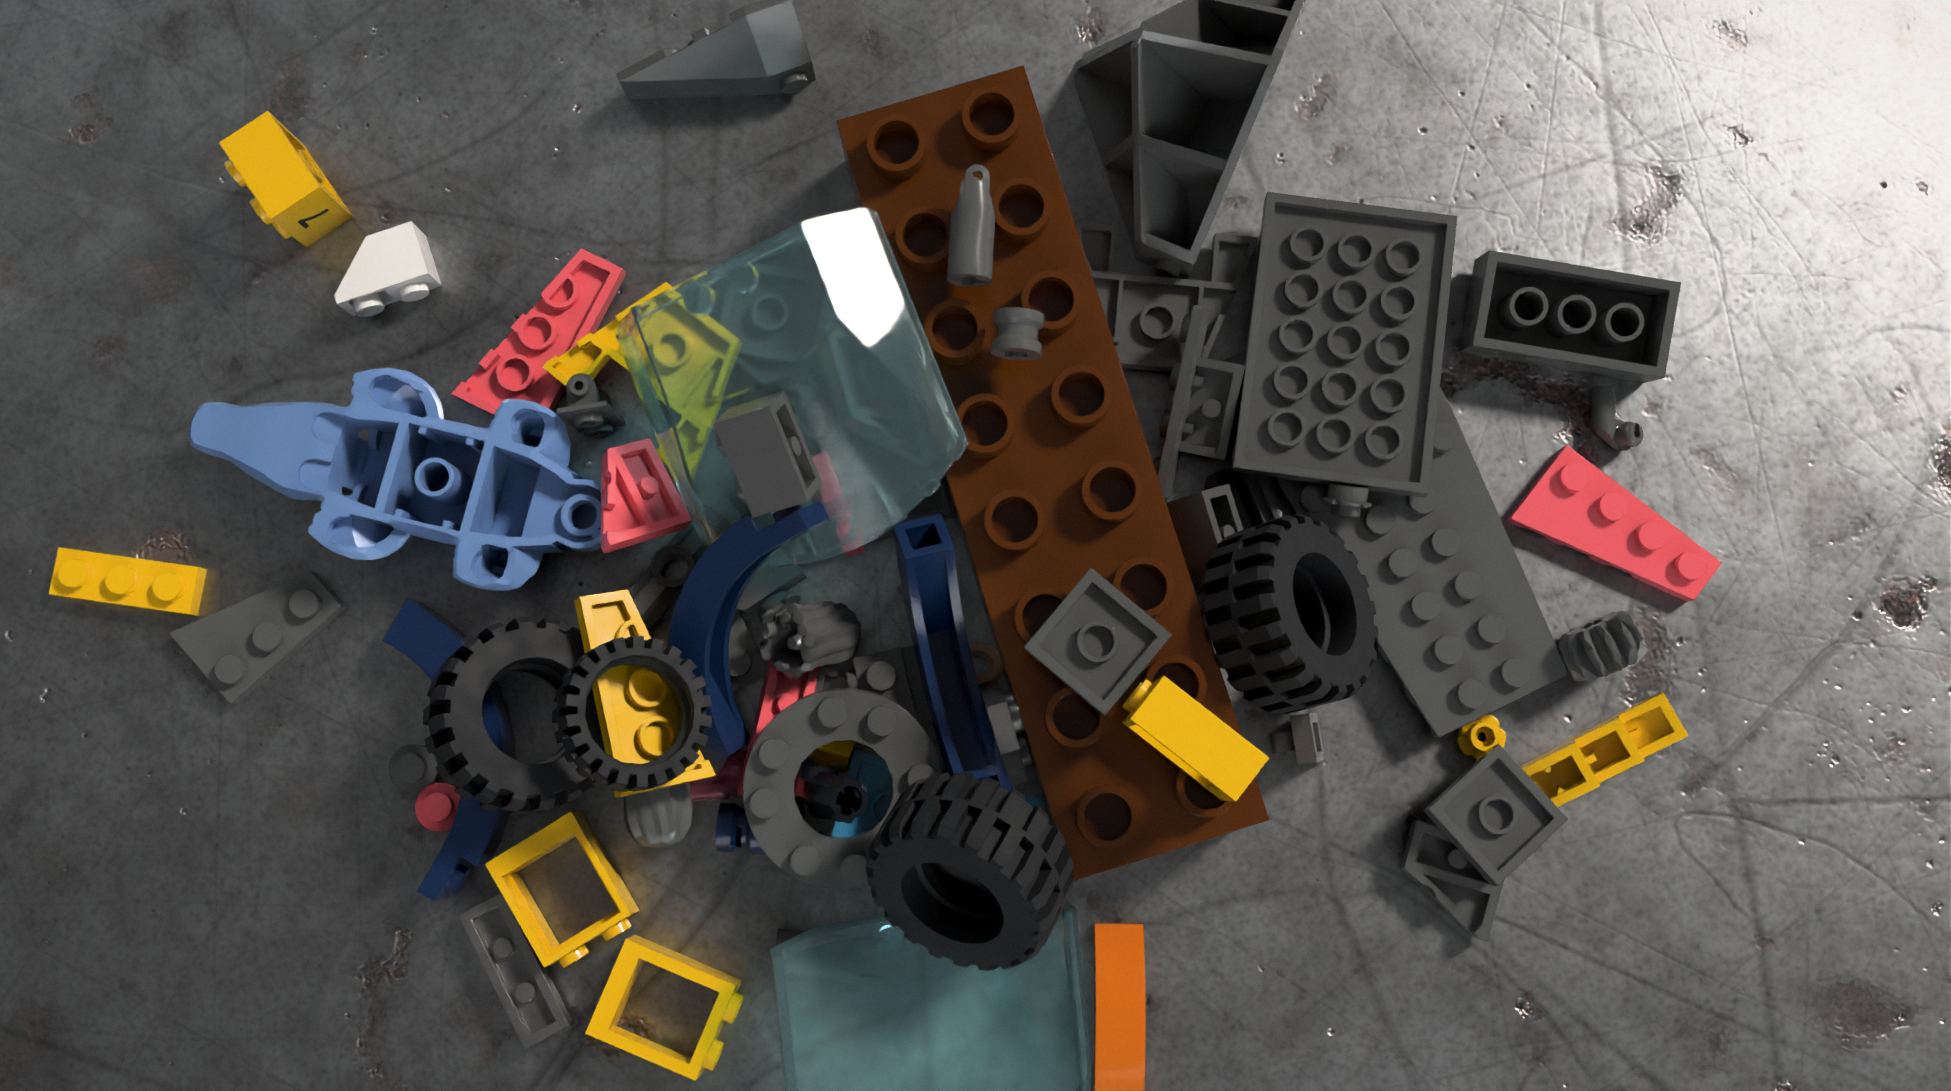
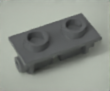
[557,373,626,437]

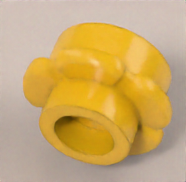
[1458,714,1506,760]

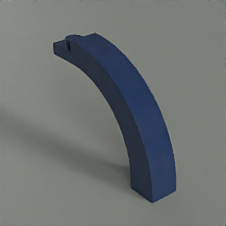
[666,501,830,765]
[893,514,1013,792]
[382,598,516,901]

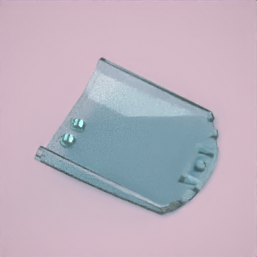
[615,207,969,567]

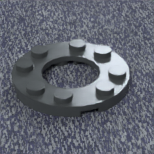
[743,688,942,889]

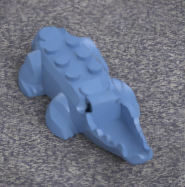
[188,368,601,591]

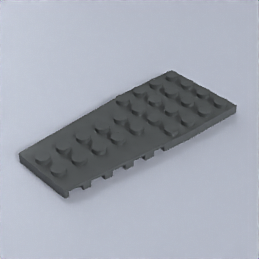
[1222,349,1568,738]

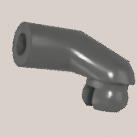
[1591,385,1644,451]

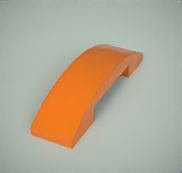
[1093,923,1146,1091]

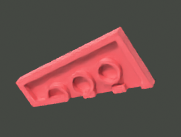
[451,248,626,416]
[1506,445,1722,602]

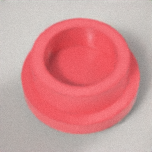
[415,783,460,832]

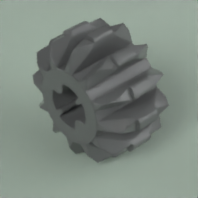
[1558,611,1648,682]

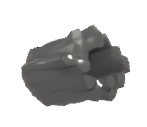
[759,601,861,678]
[623,782,694,848]

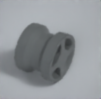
[990,307,1045,360]

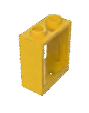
[1122,676,1269,802]
[485,810,640,969]
[585,935,744,1081]

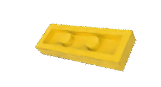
[49,547,207,616]

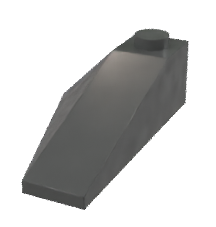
[616,0,816,100]

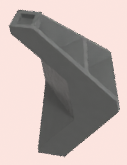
[1073,0,1306,279]

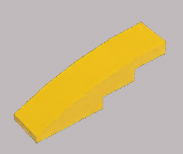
[1520,691,1689,807]

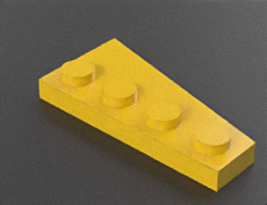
[574,589,716,798]

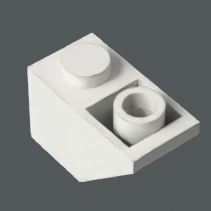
[334,221,442,317]

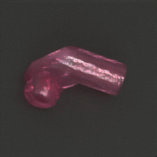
[690,750,747,802]

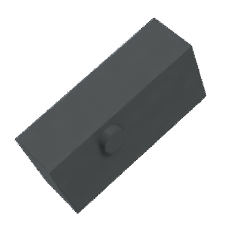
[1459,250,1681,383]

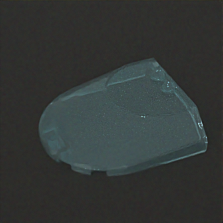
[769,901,1091,1091]

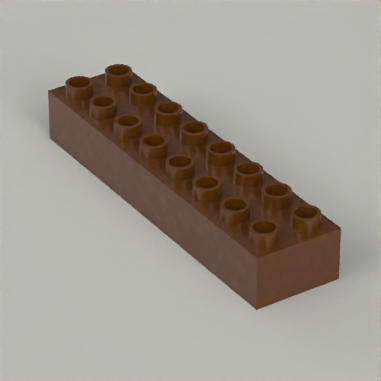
[837,65,1269,881]

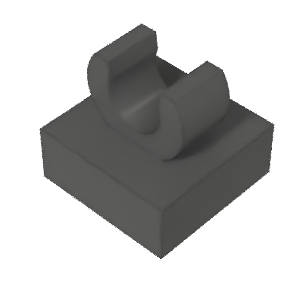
[1270,713,1325,765]

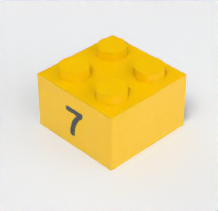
[219,111,353,248]

